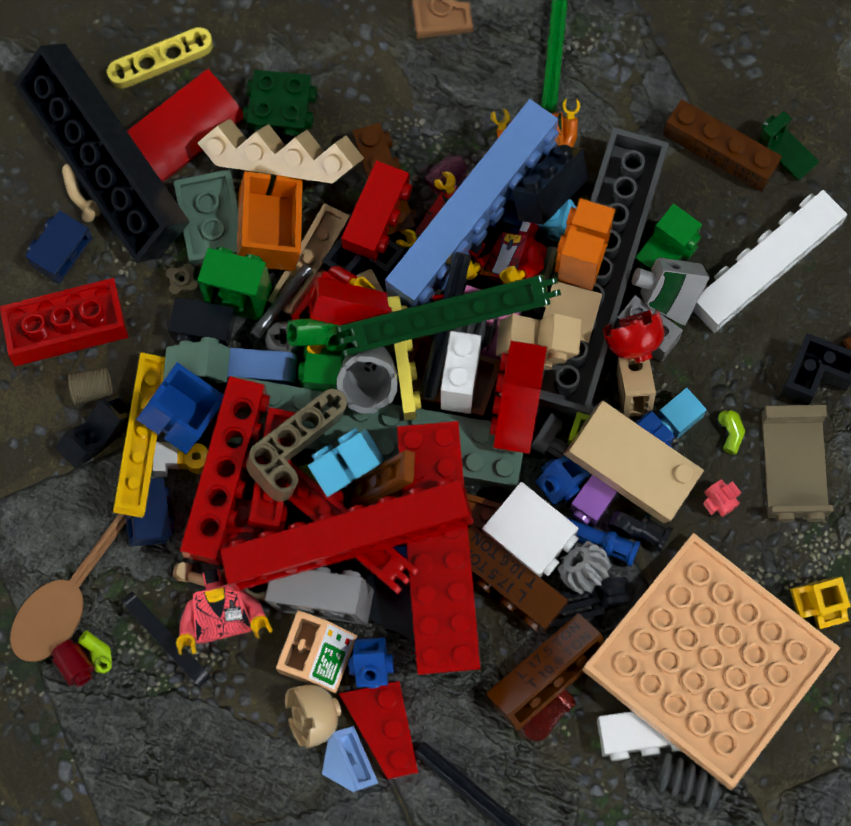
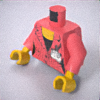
[176,569,272,655]

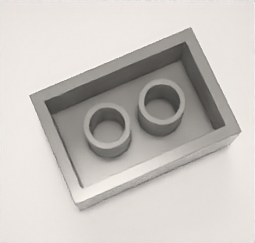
[265,567,374,626]

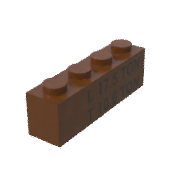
[663,99,782,192]
[468,524,568,634]
[486,613,605,731]

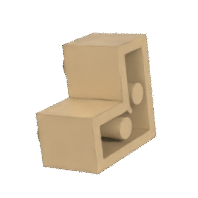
[496,313,581,370]

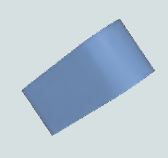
[226,348,298,386]

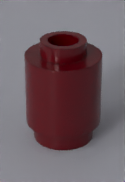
[51,639,95,687]

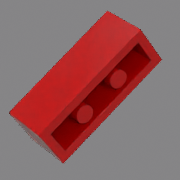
[341,160,413,261]

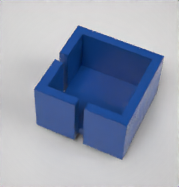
[136,362,224,454]

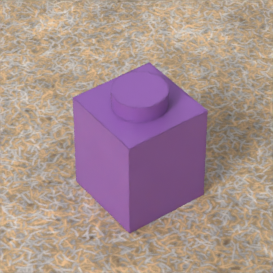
[570,475,617,527]

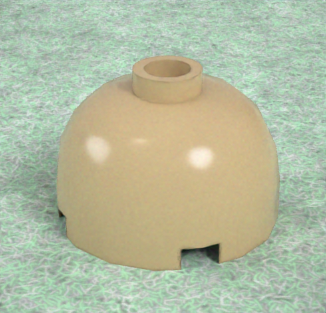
[285,684,341,749]

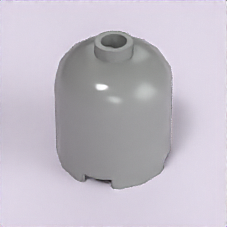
[337,346,398,413]

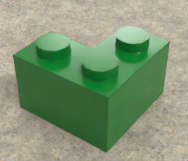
[633,203,702,271]
[298,345,348,392]

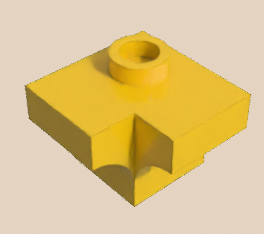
[790,577,851,629]

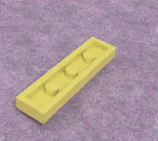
[388,296,421,421]

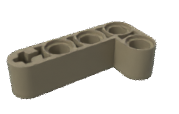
[246,389,347,502]

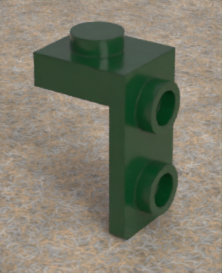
[758,111,819,181]

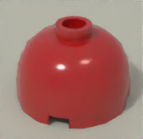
[602,310,665,363]

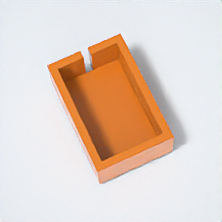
[237,171,302,271]
[554,198,615,291]

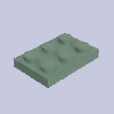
[173,169,238,265]

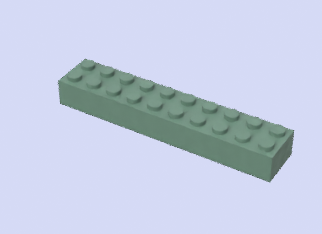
[228,376,523,493]

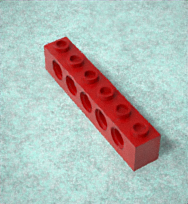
[180,376,270,565]

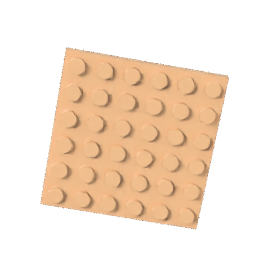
[582,533,840,790]

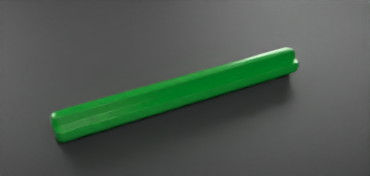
[541,0,568,114]

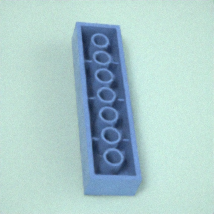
[385,99,559,309]

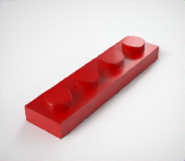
[247,407,297,531]

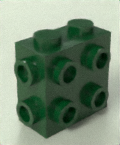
[243,70,317,141]

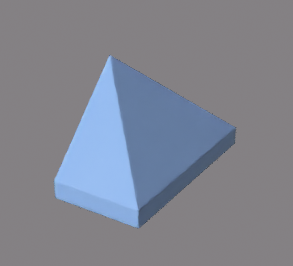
[322,726,378,792]

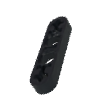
[120,591,211,687]

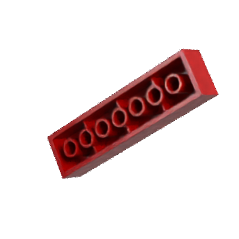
[397,421,481,675]

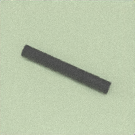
[250,264,313,339]

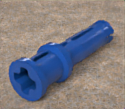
[564,516,641,567]

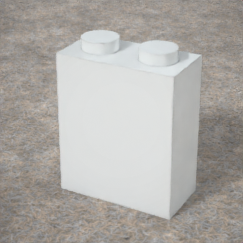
[441,331,481,414]
[482,482,579,577]

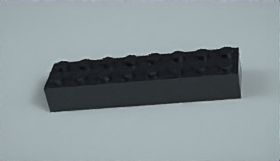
[14,43,190,263]

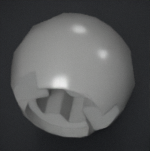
[265,321,301,354]

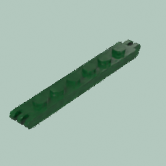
[335,274,561,356]

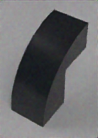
[55,392,131,468]

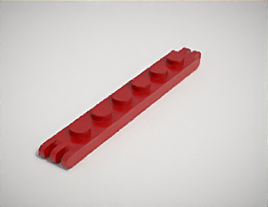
[253,441,419,594]

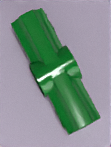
[286,319,352,352]

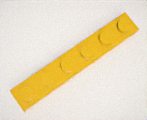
[113,352,165,518]

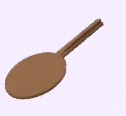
[10,514,126,662]

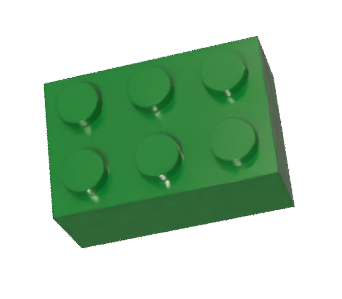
[197,247,273,321]

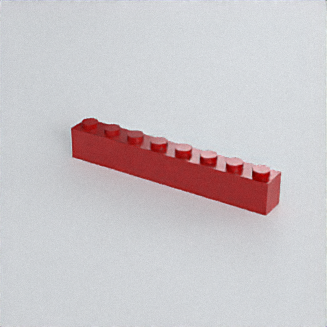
[220,479,474,591]

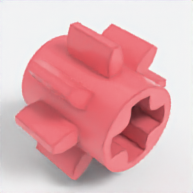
[703,479,741,517]

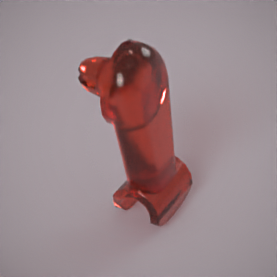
[523,690,576,741]

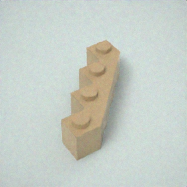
[198,119,364,184]

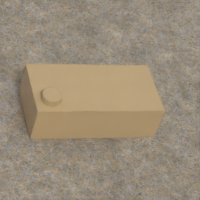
[563,401,704,523]

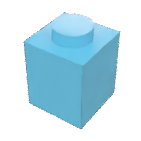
[657,388,707,439]

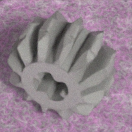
[558,540,612,595]

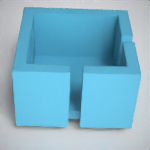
[307,428,385,497]

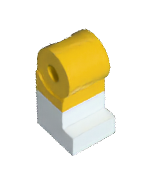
[153,442,208,477]

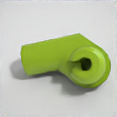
[718,410,745,455]
[78,630,112,674]

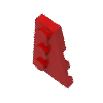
[339,681,418,780]

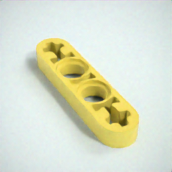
[107,27,213,89]

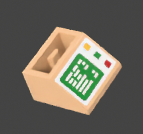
[276,610,357,694]

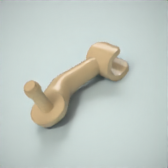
[62,164,101,222]
[173,562,228,587]

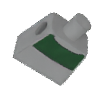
[632,258,710,325]

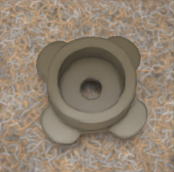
[166,263,198,295]

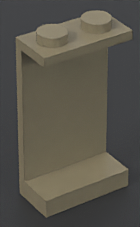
[762,405,834,523]

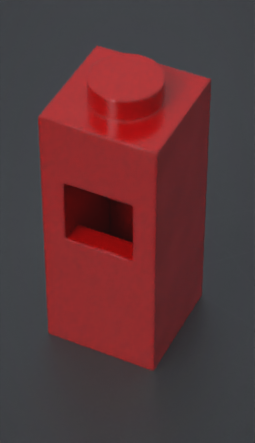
[309,277,392,325]

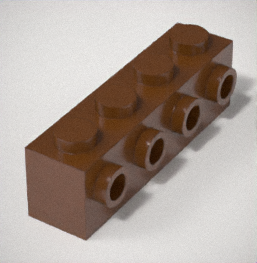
[352,122,419,243]

